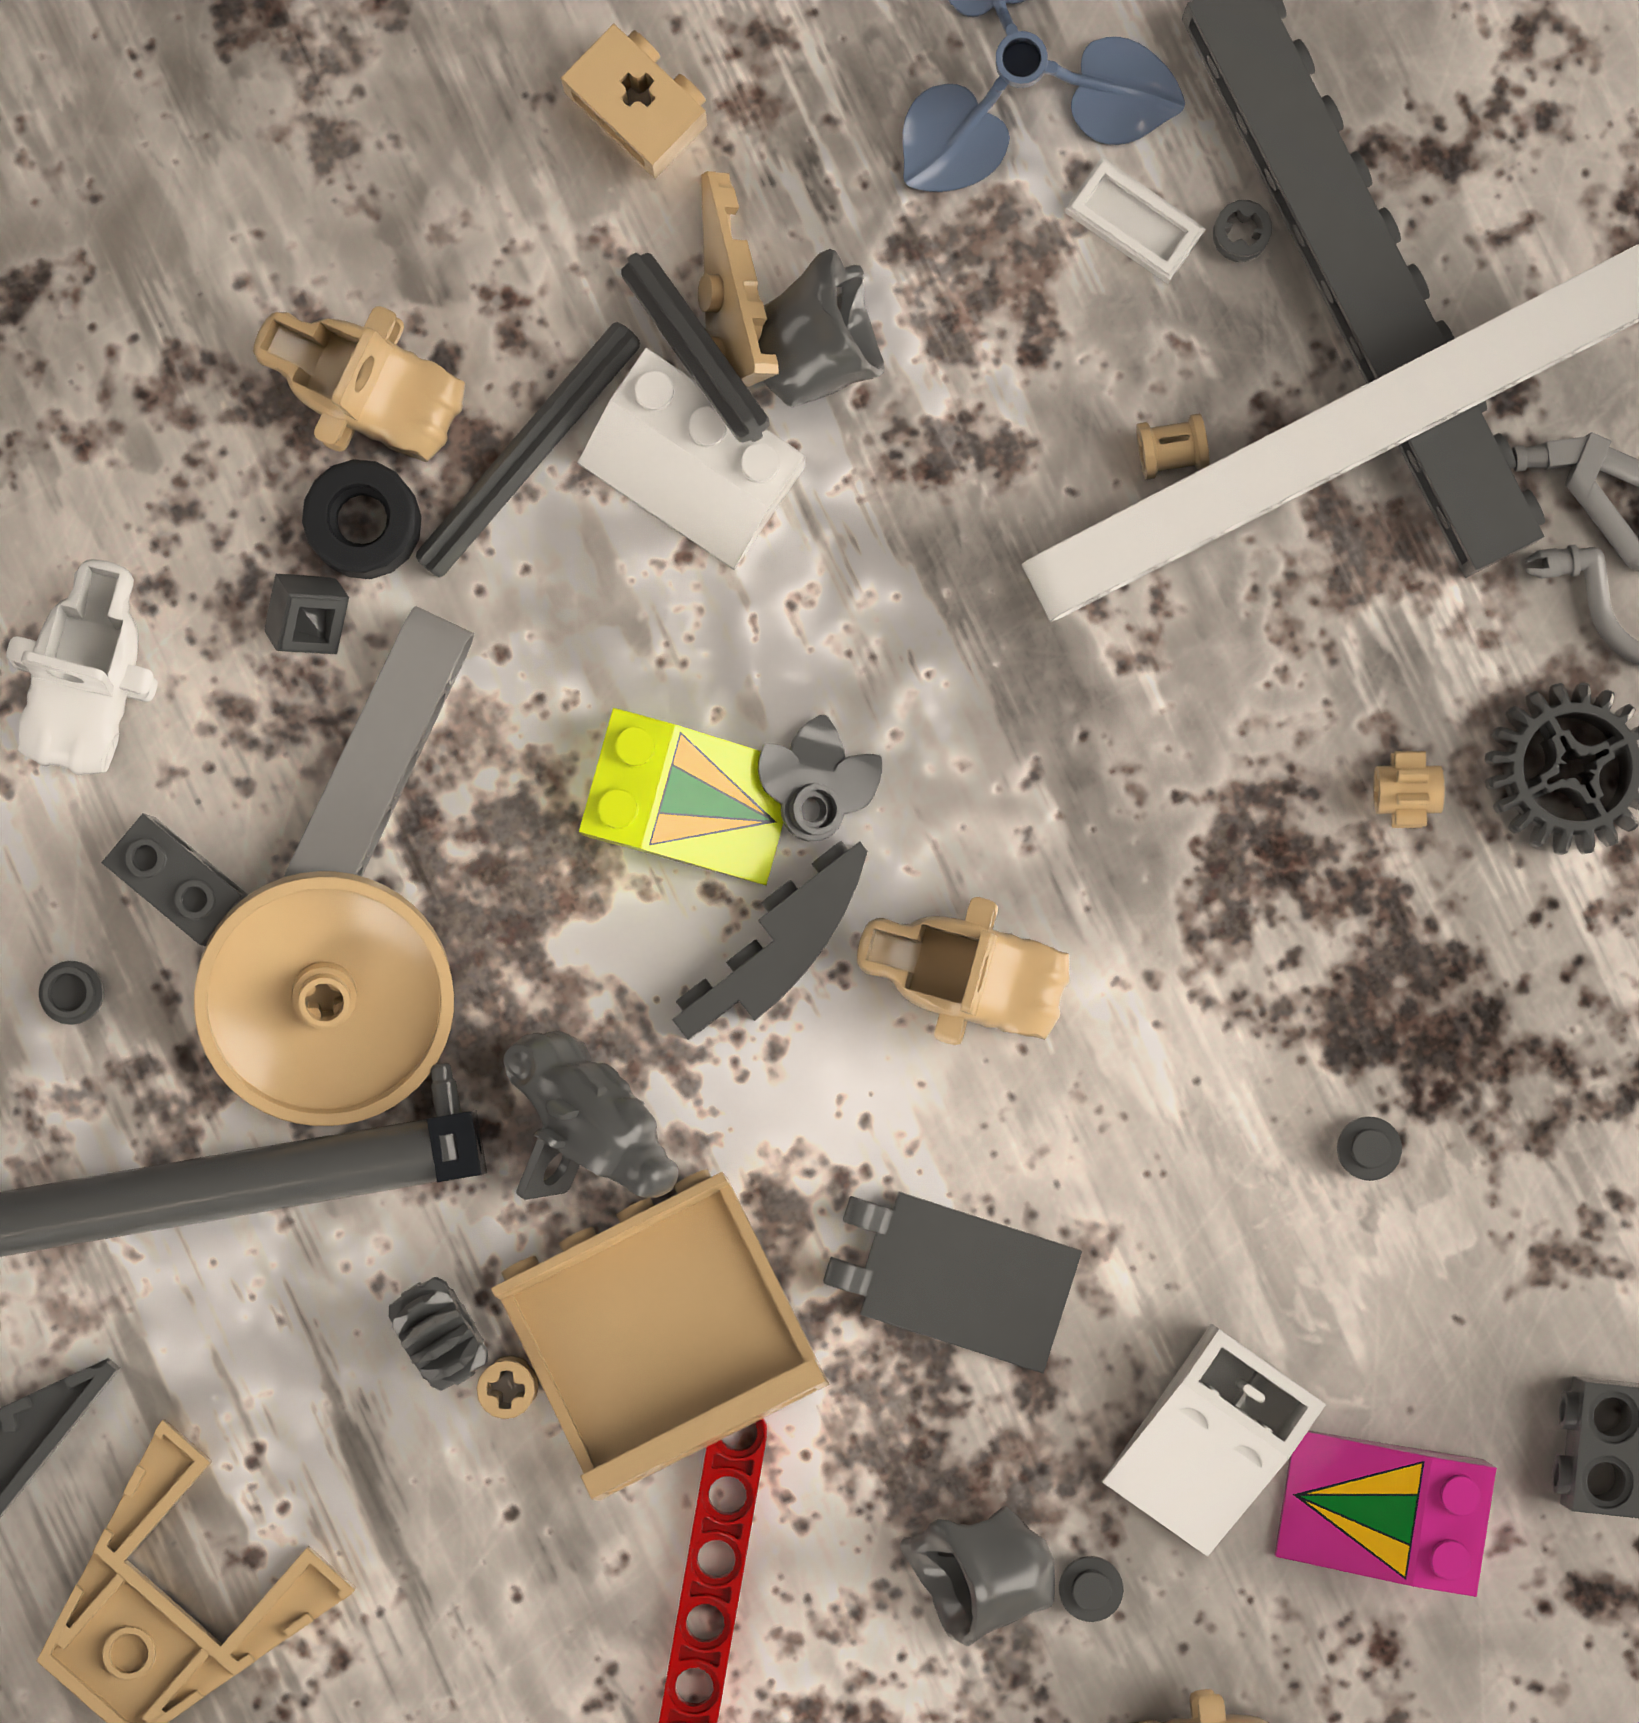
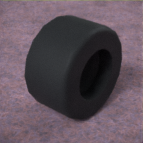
[302,459,422,579]

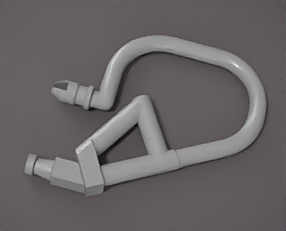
[1512,432,1639,665]

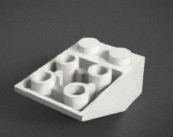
[1102,1324,1326,1557]

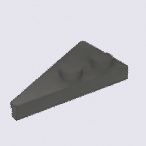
[0,1358,121,1518]

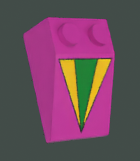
[1275,1431,1497,1597]

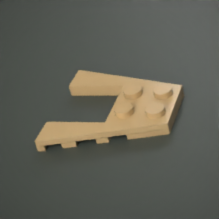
[36,1419,356,1723]

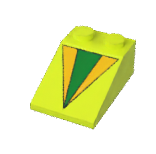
[579,708,784,886]

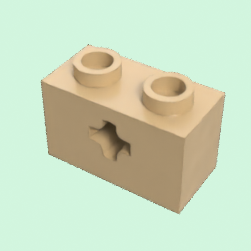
[561,23,707,179]

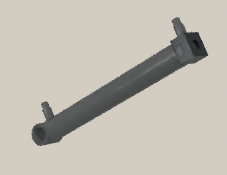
[0,1063,487,1257]

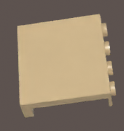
[491,1169,830,1501]

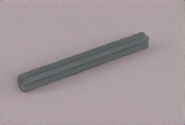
[416,322,640,578]

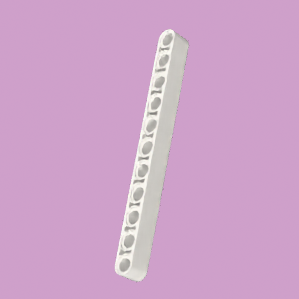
[1022,244,1639,622]

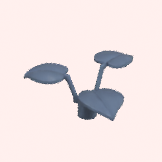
[902,0,1185,192]

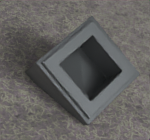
[265,573,349,654]

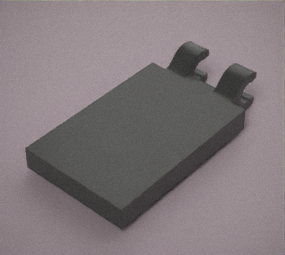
[823,1191,1082,1373]

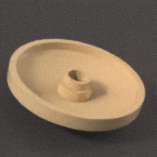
[194,871,454,1126]

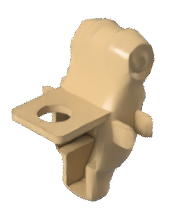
[253,306,465,462]
[857,897,1070,1045]

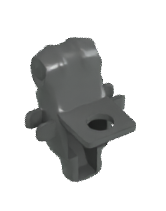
[503,1031,679,1200]

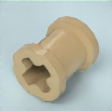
[1136,413,1210,480]
[476,1355,539,1419]

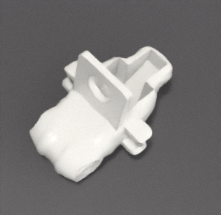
[6,559,158,775]

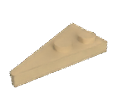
[698,171,779,387]

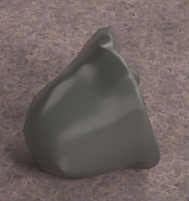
[758,249,885,407]
[900,1506,1055,1646]

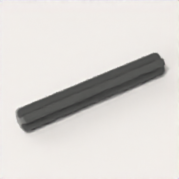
[621,253,770,443]

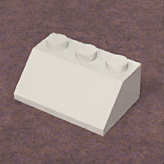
[577,348,805,570]

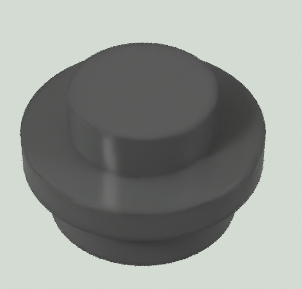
[39,961,104,1025]
[1337,1116,1402,1181]
[1059,1556,1124,1622]

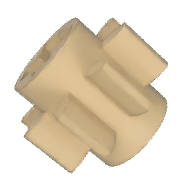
[1373,751,1445,828]

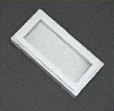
[1064,157,1206,284]

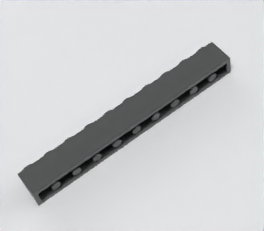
[1181,0,1545,578]

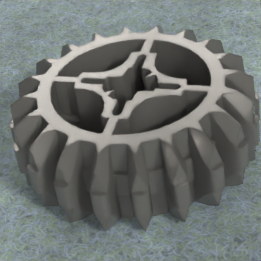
[1485,683,1639,855]

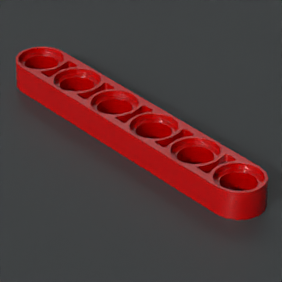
[659,1418,767,1723]

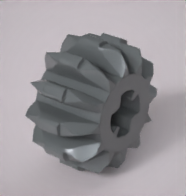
[388,1277,488,1391]

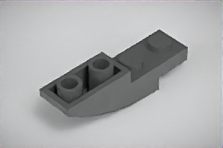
[672,841,868,1040]

